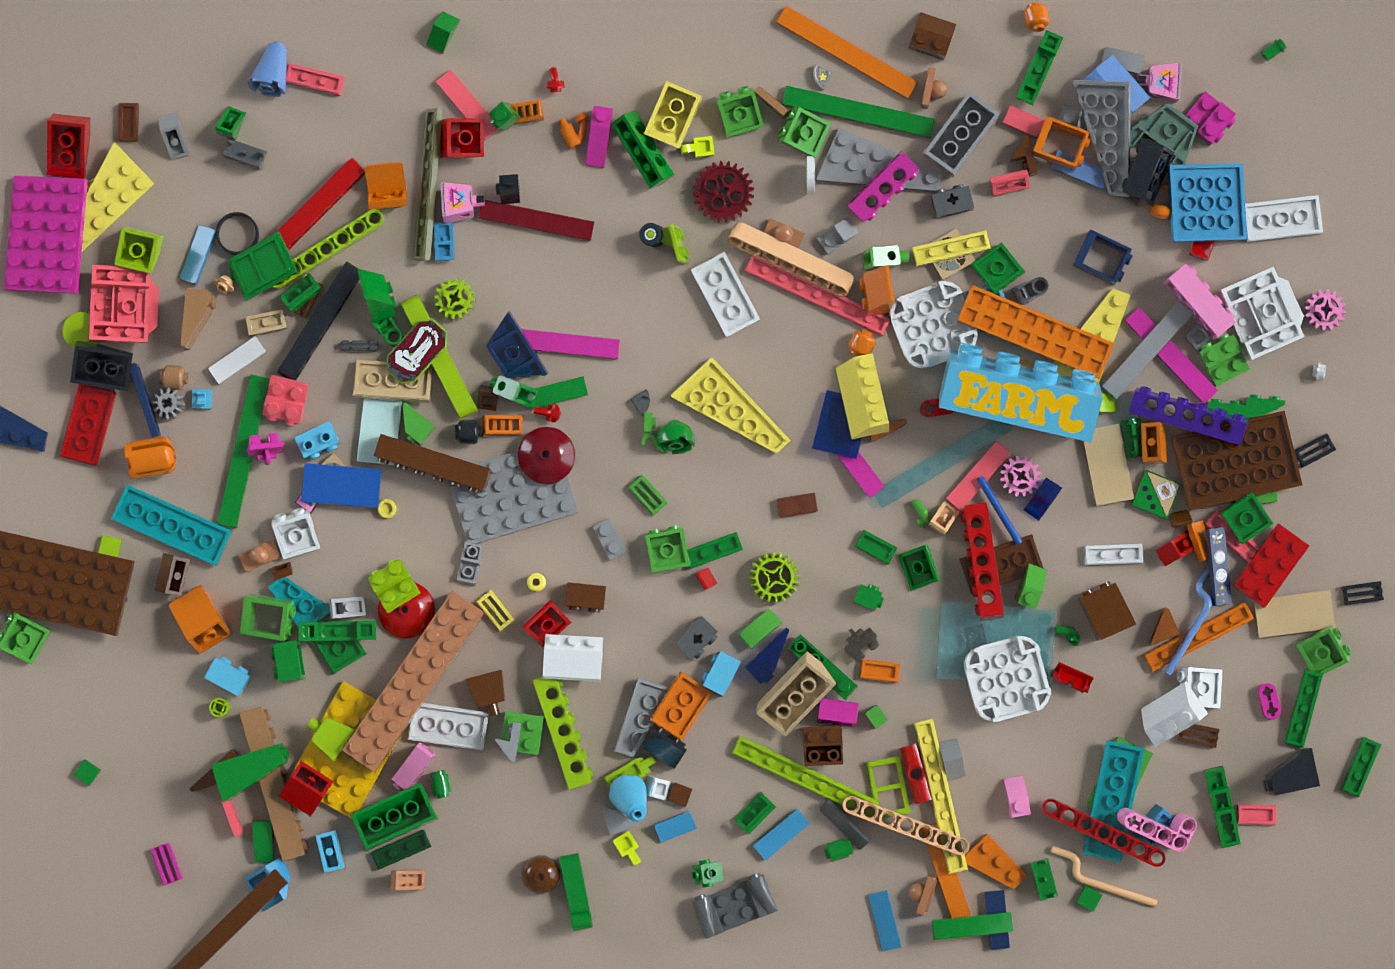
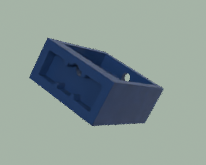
[1072,229,1133,285]

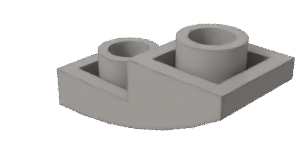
[457,542,484,586]

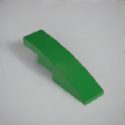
[1204,765,1241,848]
[932,912,1013,940]

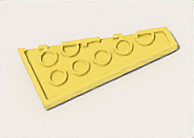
[82,142,154,252]

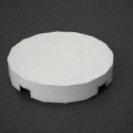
[806,156,815,194]

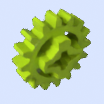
[434,278,476,320]

